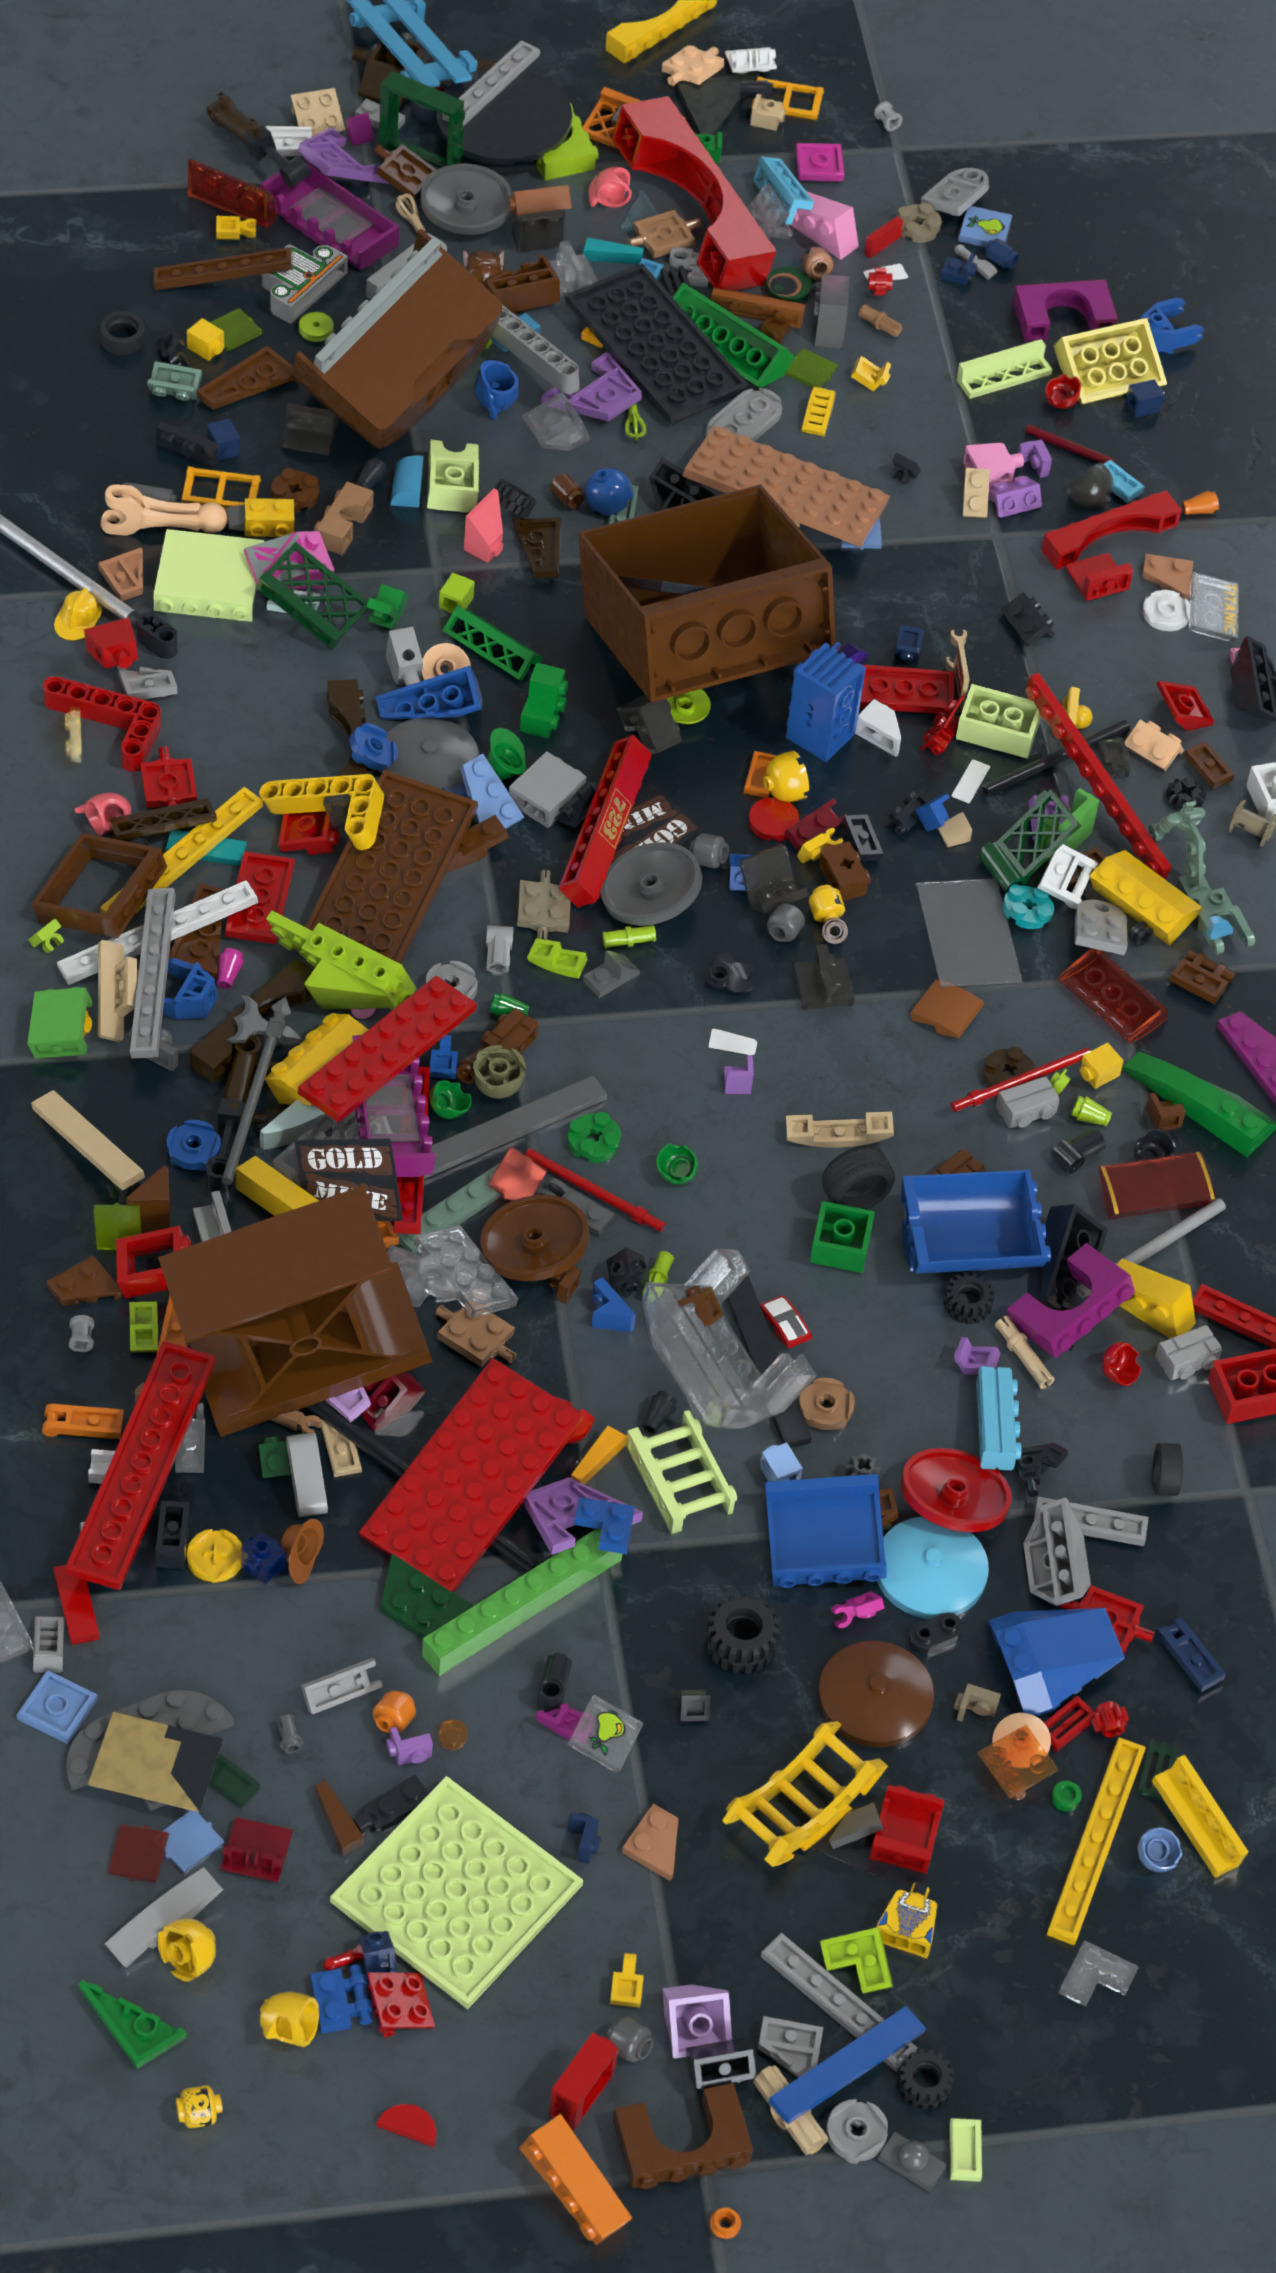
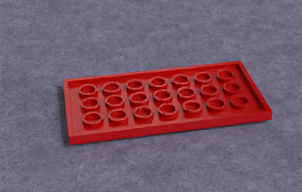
[359,1358,584,1592]

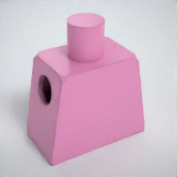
[963,443,1024,487]

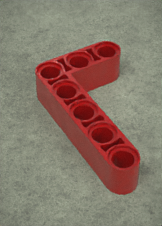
[43,676,161,772]

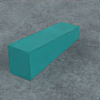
[583,237,644,265]

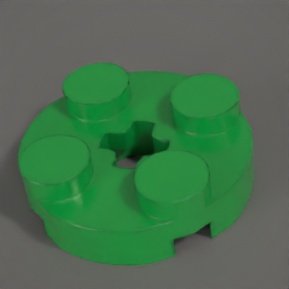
[567,1112,621,1163]

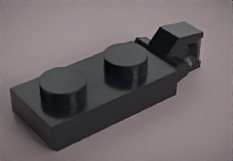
[354,1775,430,1835]

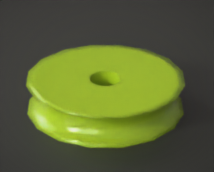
[299,312,334,342]

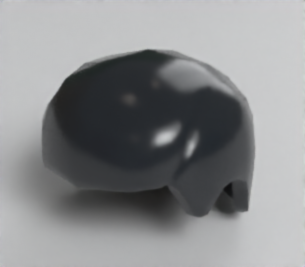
[1134,1129,1176,1172]

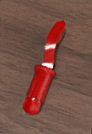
[323,1944,364,1971]

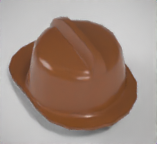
[280,1519,324,1584]

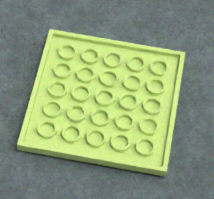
[330,1776,583,2009]

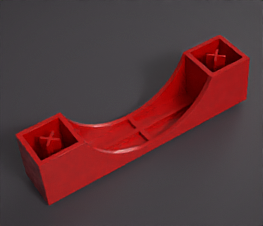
[612,96,776,291]

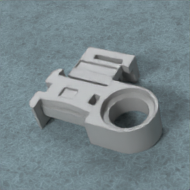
[669,247,708,287]

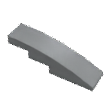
[105,1867,224,1968]

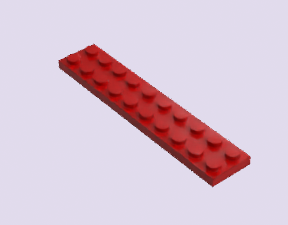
[65,1341,216,1590]

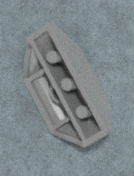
[1023,1497,1091,1606]

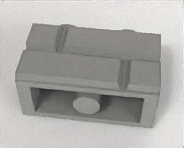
[996,1077,1060,1128]
[1155,1325,1222,1380]

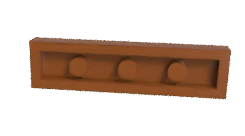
[711,288,807,328]

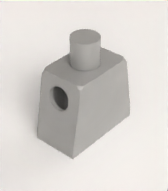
[386,627,423,686]

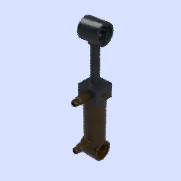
[206,92,311,188]
[206,1035,277,1193]

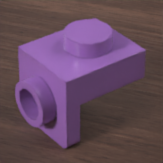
[954,1337,1000,1375]
[386,1727,433,1766]

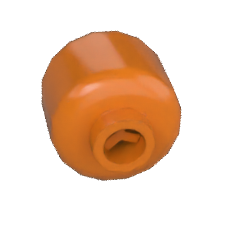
[373,1691,416,1734]

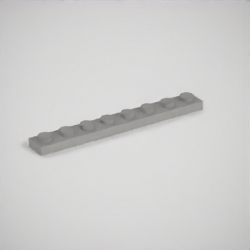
[130,888,176,1058]

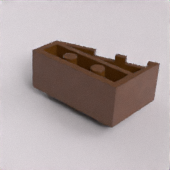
[486,254,560,312]

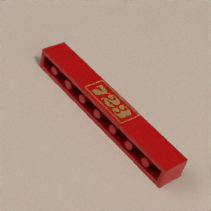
[558,735,652,908]

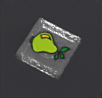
[567,1694,644,1773]

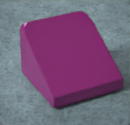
[346,112,373,145]

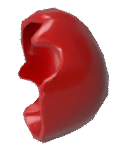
[1045,374,1082,409]
[1102,1342,1142,1386]

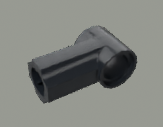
[1051,1129,1106,1174]
[537,1652,572,1713]

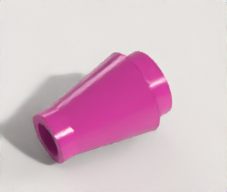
[216,948,244,989]

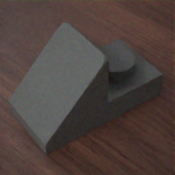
[583,951,640,998]

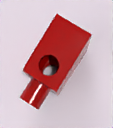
[84,618,138,669]

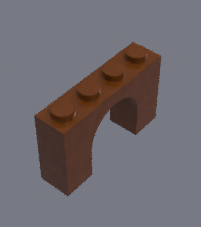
[613,2083,753,2189]

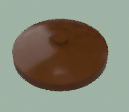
[480,1195,590,1281]
[818,1641,934,1748]

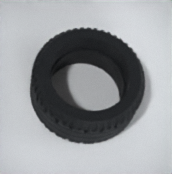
[821,1146,895,1209]

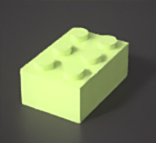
[956,684,1041,758]

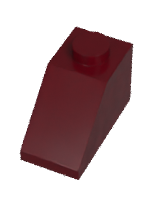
[360,1372,425,1431]

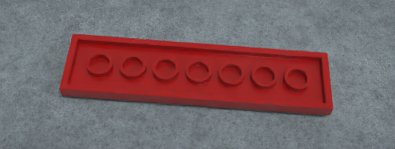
[297,975,477,1123]

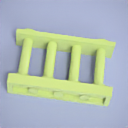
[626,1410,737,1535]

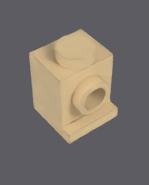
[750,94,786,131]

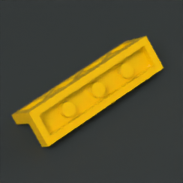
[1152,1755,1248,1878]

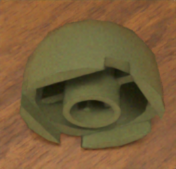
[473,1045,526,1099]

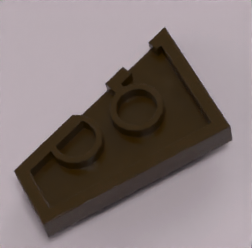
[513,517,562,578]

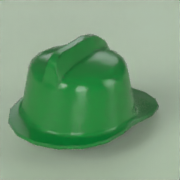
[487,728,526,782]

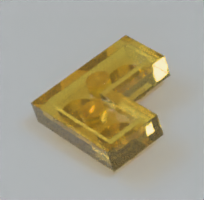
[65,707,82,762]

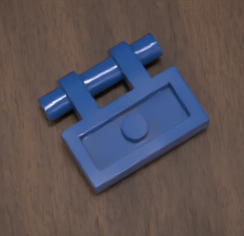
[311,1965,373,2034]

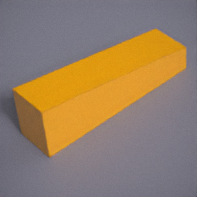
[571,1425,627,1485]

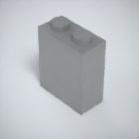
[509,752,587,828]

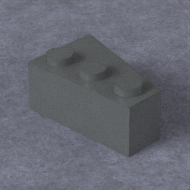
[814,274,850,349]

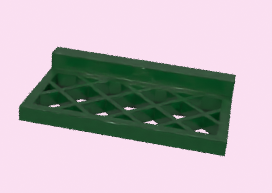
[256,541,368,650]

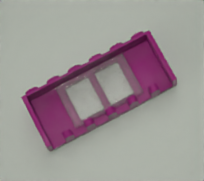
[260,163,400,270]
[347,1035,436,1177]

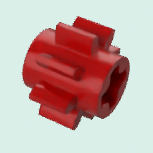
[868,267,893,296]
[1091,1701,1129,1738]

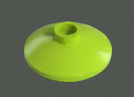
[661,689,711,724]

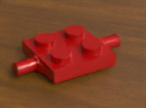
[140,746,197,808]
[1060,1585,1155,1654]

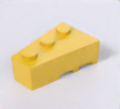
[1117,1259,1196,1339]

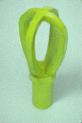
[625,403,646,441]

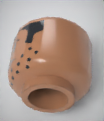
[801,247,834,281]

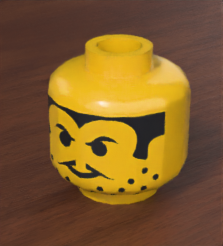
[808,885,845,923]
[176,2085,222,2129]

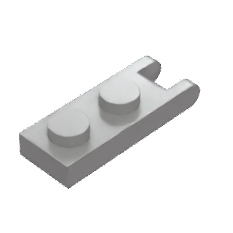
[301,1658,383,1715]

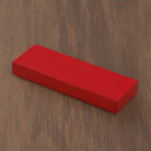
[53,1565,100,1645]

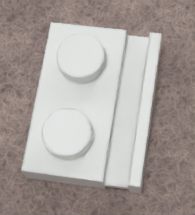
[266,126,312,156]

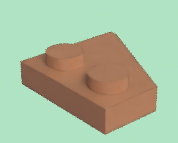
[1142,554,1193,600]

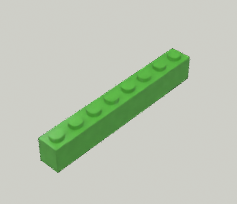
[422,1529,622,1676]

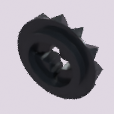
[1166,777,1206,810]

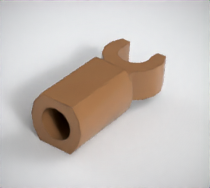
[271,1410,321,1433]

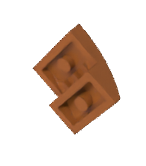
[910,980,984,1039]

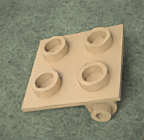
[291,88,345,136]

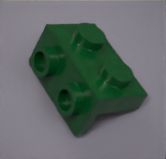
[257,1433,306,1478]

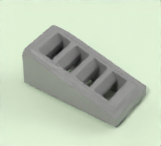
[33,1616,64,1673]

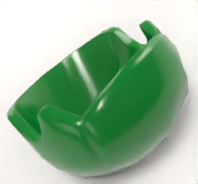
[429,1080,471,1120]
[655,1143,699,1185]

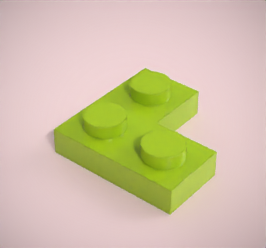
[820,1927,893,1994]

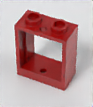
[116,1226,191,1299]
[549,2032,618,2131]

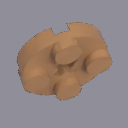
[799,1378,855,1430]

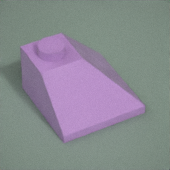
[662,1985,732,2058]

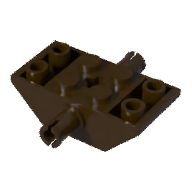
[352,39,431,108]

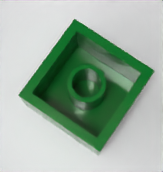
[810,1201,875,1273]

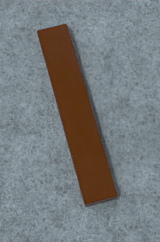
[153,247,293,291]

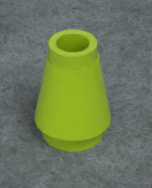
[1071,1096,1112,1127]

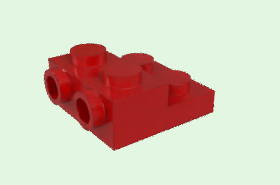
[278,810,343,856]

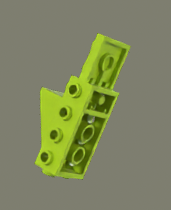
[266,911,417,1010]

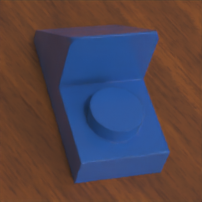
[592,1277,636,1332]

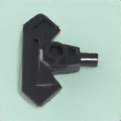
[996,1443,1068,1497]

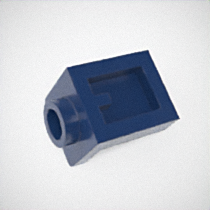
[940,253,978,285]
[359,1931,397,1983]

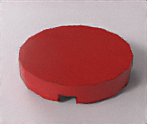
[749,797,799,841]

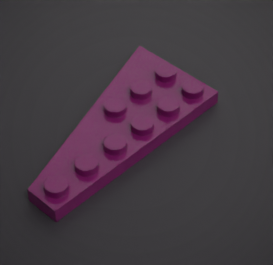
[1217,1011,1276,1105]

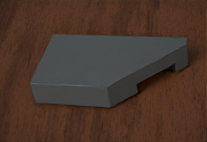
[829,1802,883,1849]

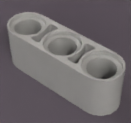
[286,1432,328,1518]

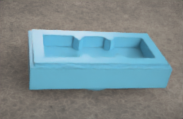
[1093,460,1145,503]

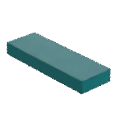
[166,830,247,867]

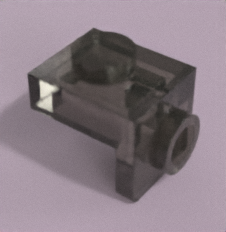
[323,794,351,826]

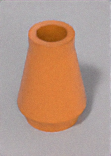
[1182,490,1219,515]

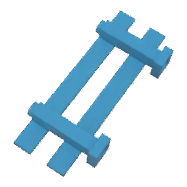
[346,0,477,87]

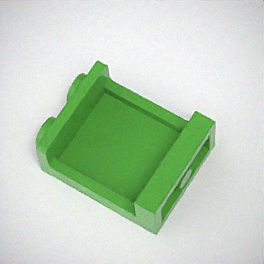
[1039,788,1099,862]
[27,987,92,1059]

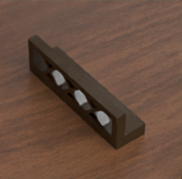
[109,798,217,841]

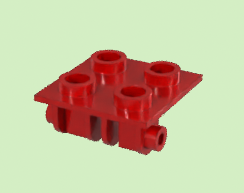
[920,694,965,755]
[367,1973,435,2037]

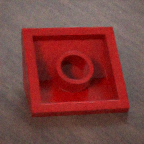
[1156,681,1215,731]

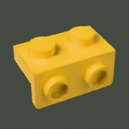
[245,498,294,537]

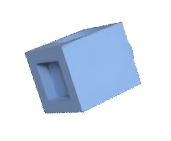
[760,1443,803,1482]

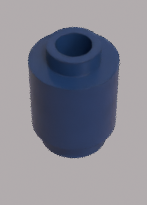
[984,238,1020,270]

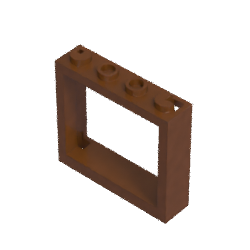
[32,833,167,939]

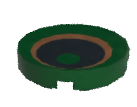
[766,267,812,303]

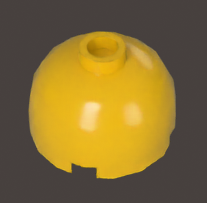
[763,751,809,802]
[157,1918,216,1981]

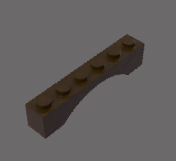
[327,679,371,812]
[190,959,313,1084]

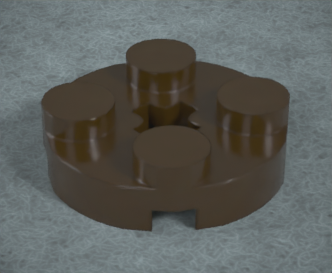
[983,1046,1035,1087]

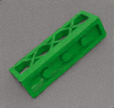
[442,605,543,681]

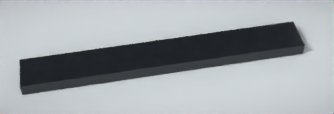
[716,1260,812,1448]

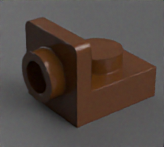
[760,316,793,345]
[678,1285,724,1327]

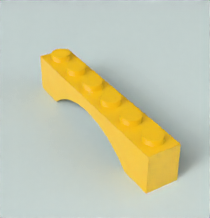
[605,0,717,63]

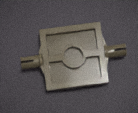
[517,870,570,940]

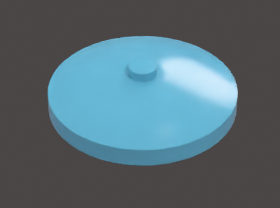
[877,1517,989,1619]

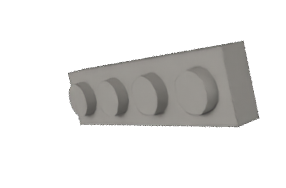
[1033,1497,1149,1546]

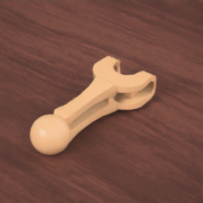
[100,485,227,536]

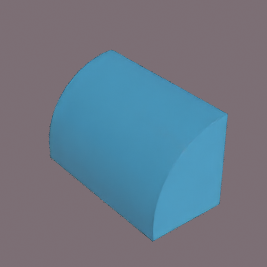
[390,456,423,508]

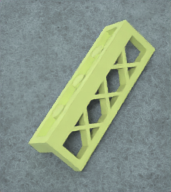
[956,339,1052,399]

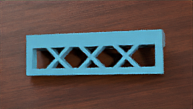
[753,156,814,225]

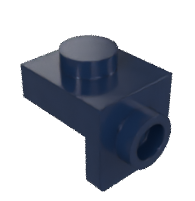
[895,625,924,661]
[567,1813,601,1864]

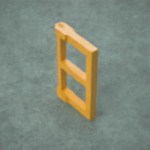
[751,77,824,120]
[182,466,261,509]

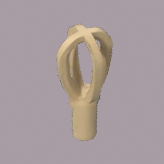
[396,194,426,233]

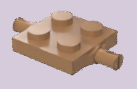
[627,210,701,258]
[435,1300,517,1367]

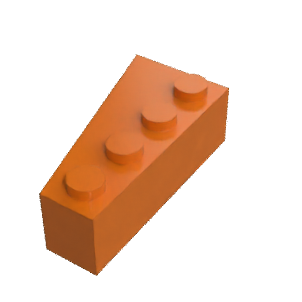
[519,2114,632,2245]

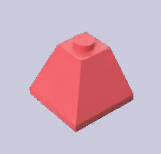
[464,488,504,563]

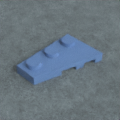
[460,754,524,829]

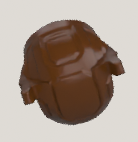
[462,249,504,287]

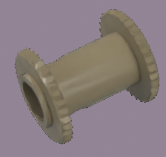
[1228,800,1276,847]

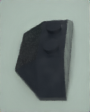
[649,457,723,511]
[1230,636,1276,722]

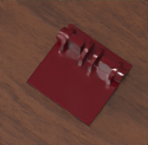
[220,1817,293,1883]

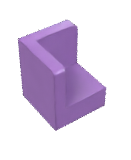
[723,1055,754,1094]

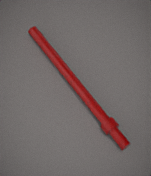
[950,1047,1090,1112]
[525,1148,666,1232]

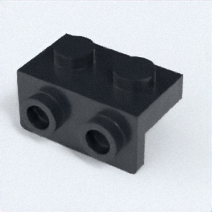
[1000,592,1056,646]

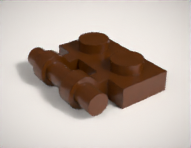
[1170,950,1236,1004]

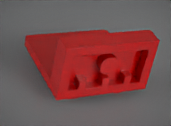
[1066,553,1133,601]

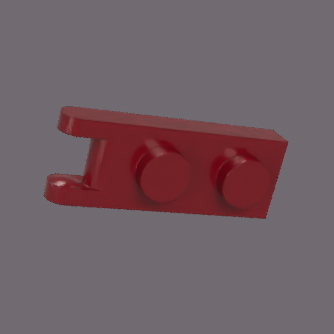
[784,798,847,852]

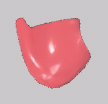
[588,167,631,208]
[74,792,131,836]

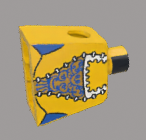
[876,1882,937,1959]

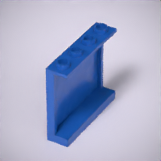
[765,1474,887,1588]

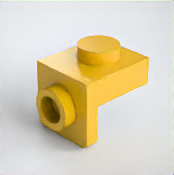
[851,356,891,392]

